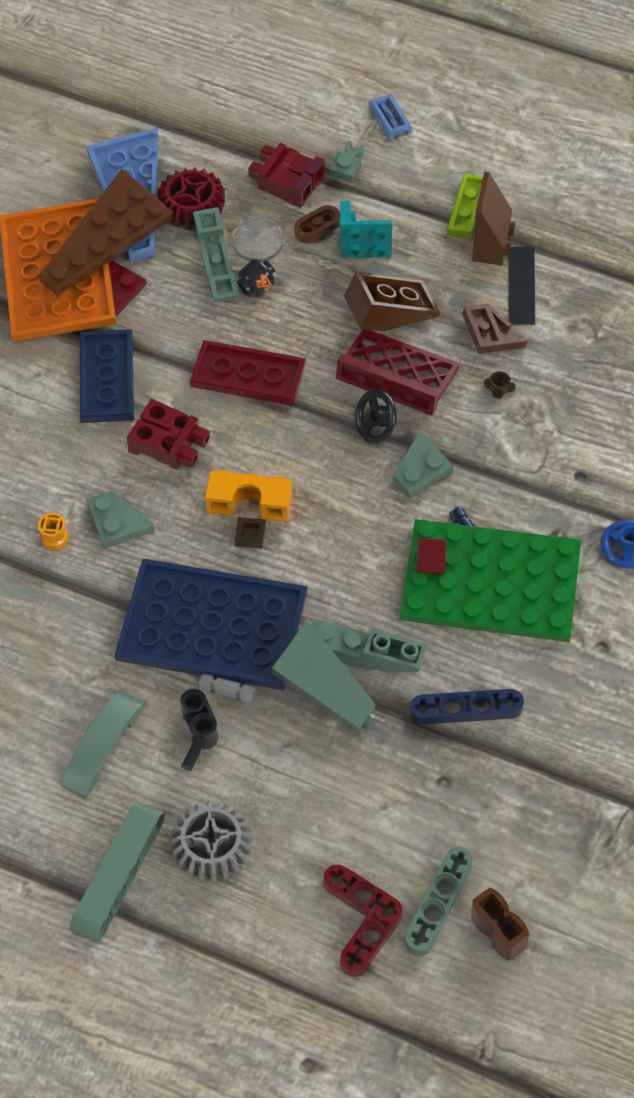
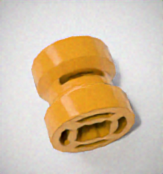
[38,513,68,551]

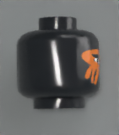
[237,259,275,297]

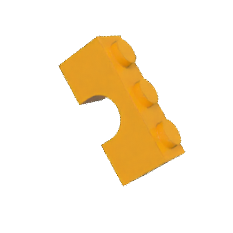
[205,470,293,522]

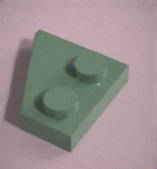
[393,431,454,499]
[86,491,155,549]

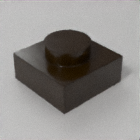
[235,517,266,549]

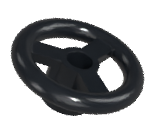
[355,389,397,443]

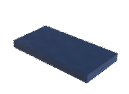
[80,329,135,423]

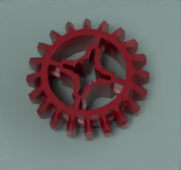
[157,167,225,230]

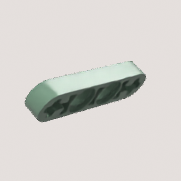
[405,847,473,956]

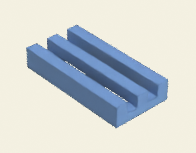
[369,94,412,140]

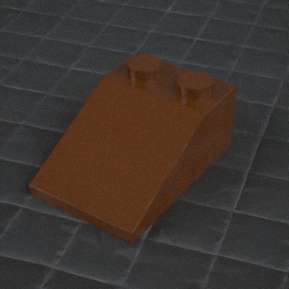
[472,171,516,266]
[344,271,440,332]

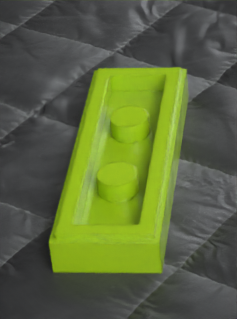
[447,173,483,240]

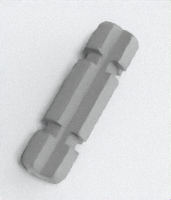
[199,674,255,703]

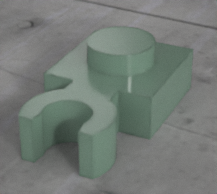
[329,140,364,183]

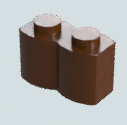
[471,887,529,961]

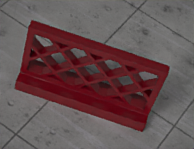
[336,329,460,416]

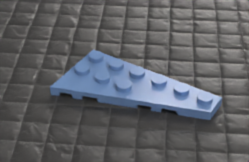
[87,127,159,263]

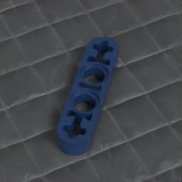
[410,689,524,725]

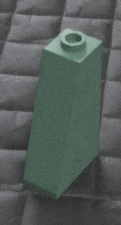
[272,621,377,734]

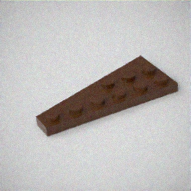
[40,169,173,297]

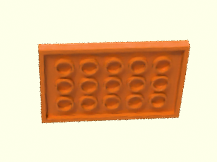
[0,198,117,342]

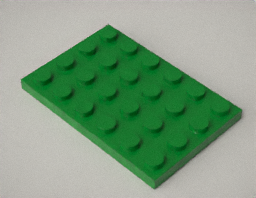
[399,519,581,642]

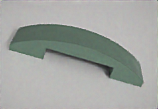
[193,207,239,302]
[60,691,146,799]

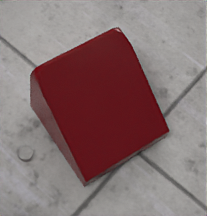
[417,538,446,575]

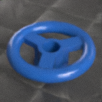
[601,520,634,569]

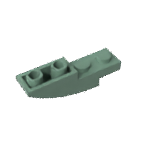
[313,618,427,672]

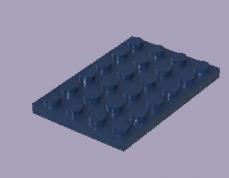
[114,558,308,690]

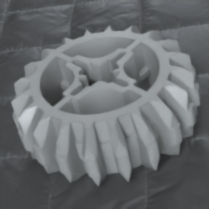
[170,801,253,882]

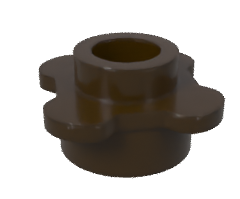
[484,371,516,399]

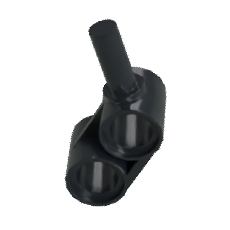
[180,688,219,771]

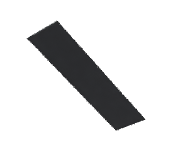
[509,247,535,325]

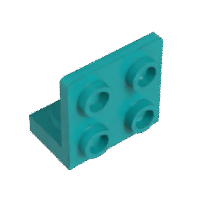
[340,201,393,259]

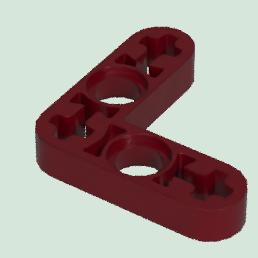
[324,865,402,977]

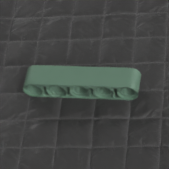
[70,801,165,942]

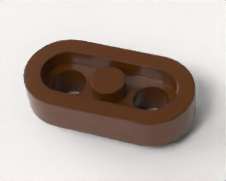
[294,205,340,243]

